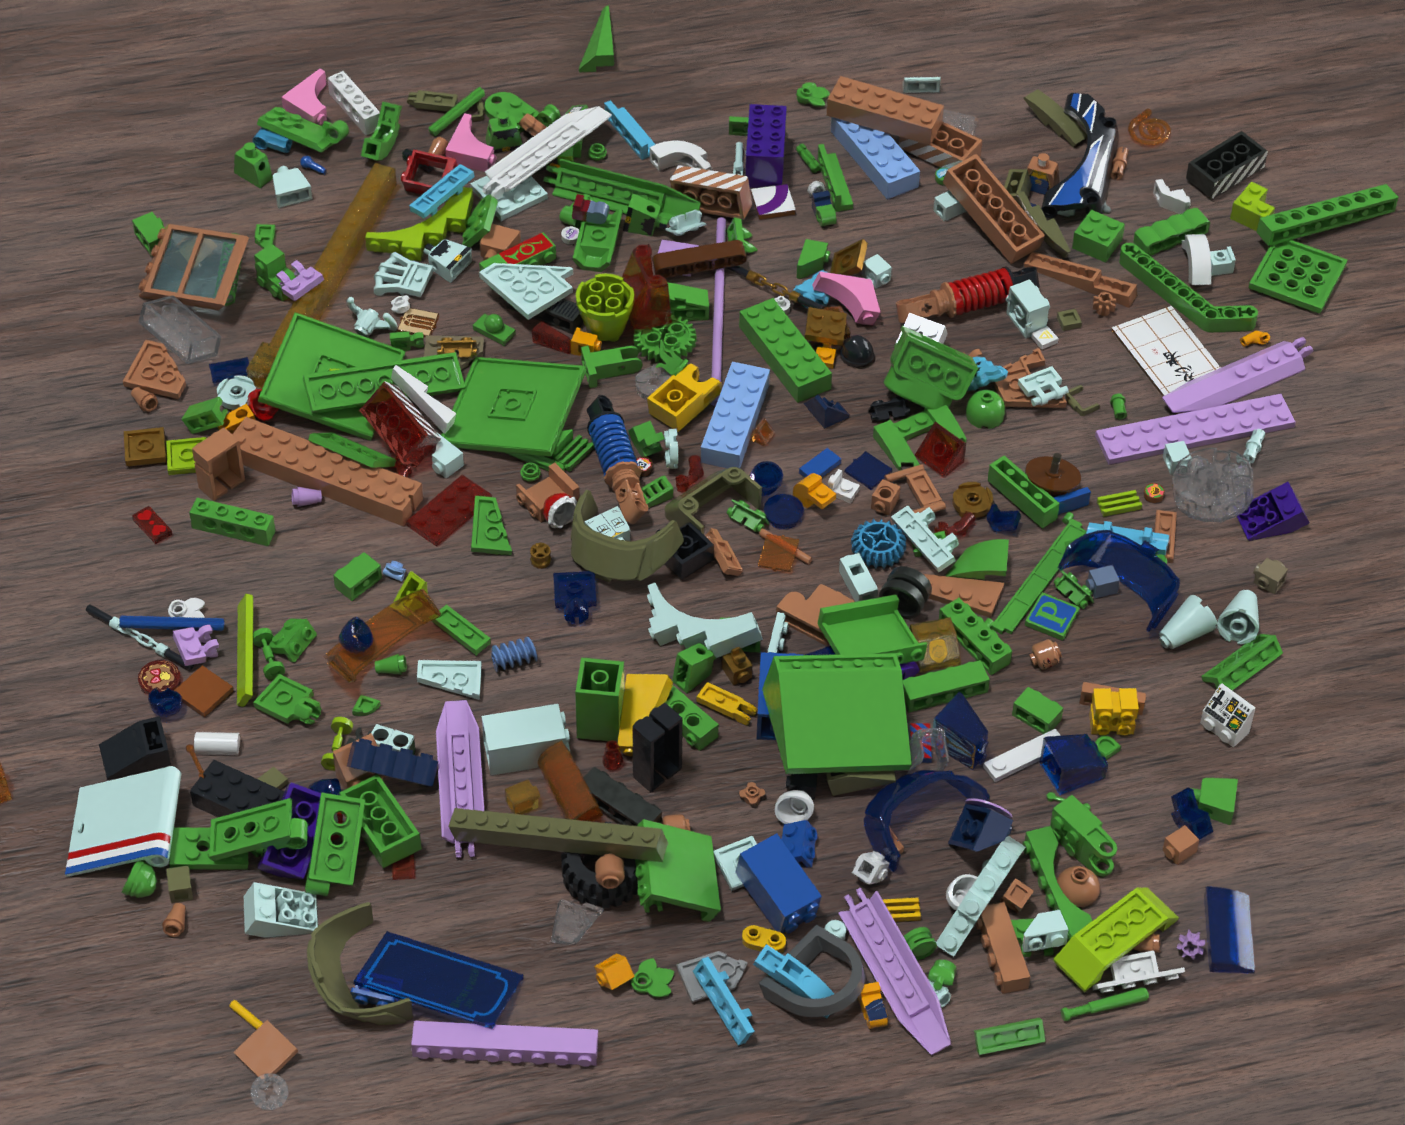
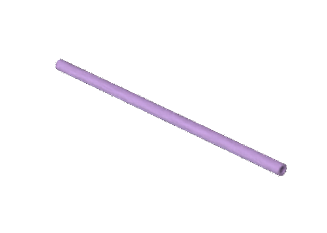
[711,217,726,406]

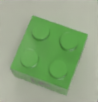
[1072,210,1125,263]

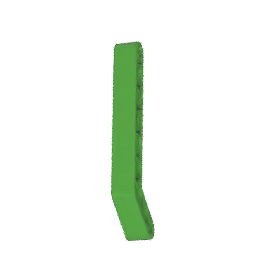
[1119,243,1258,332]

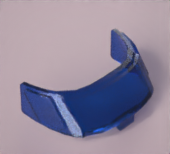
[1058,530,1180,632]
[864,770,990,872]

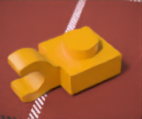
[816,343,836,369]

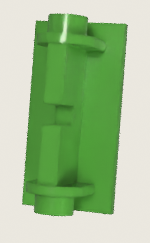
[727,499,769,533]
[1054,570,1094,609]

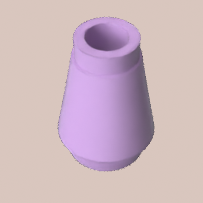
[291,487,322,507]

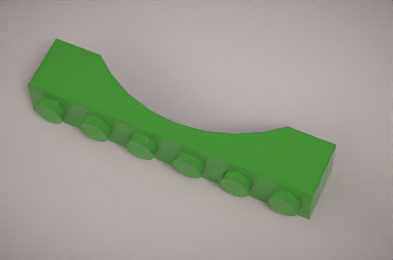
[1022,826,1093,942]

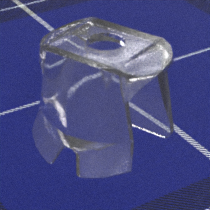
[907,728,949,775]

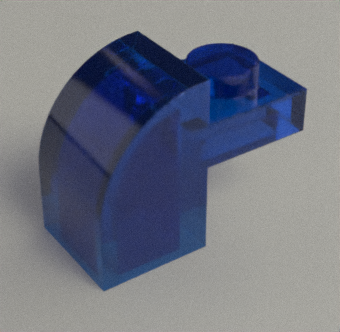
[1171,787,1214,840]

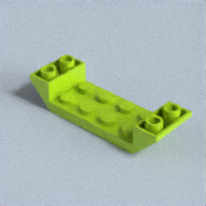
[1053,887,1179,992]

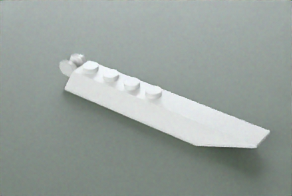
[483,106,612,200]

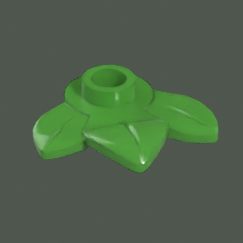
[796,82,830,107]
[631,958,674,998]

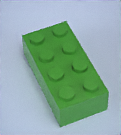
[339,774,422,868]

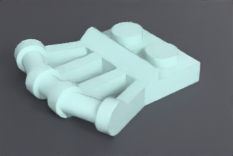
[374,252,434,297]

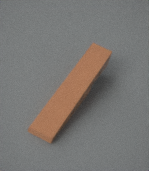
[1024,252,1137,308]

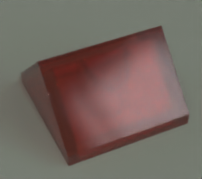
[915,422,966,477]

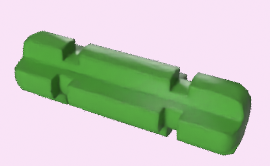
[796,144,821,173]

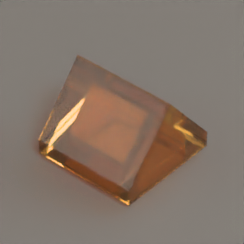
[750,418,775,446]

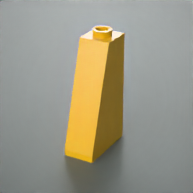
[617,674,673,756]

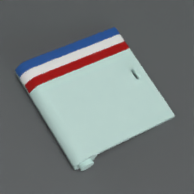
[65,766,182,877]

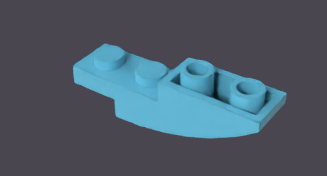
[753,944,834,1018]

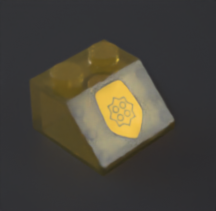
[910,617,961,672]

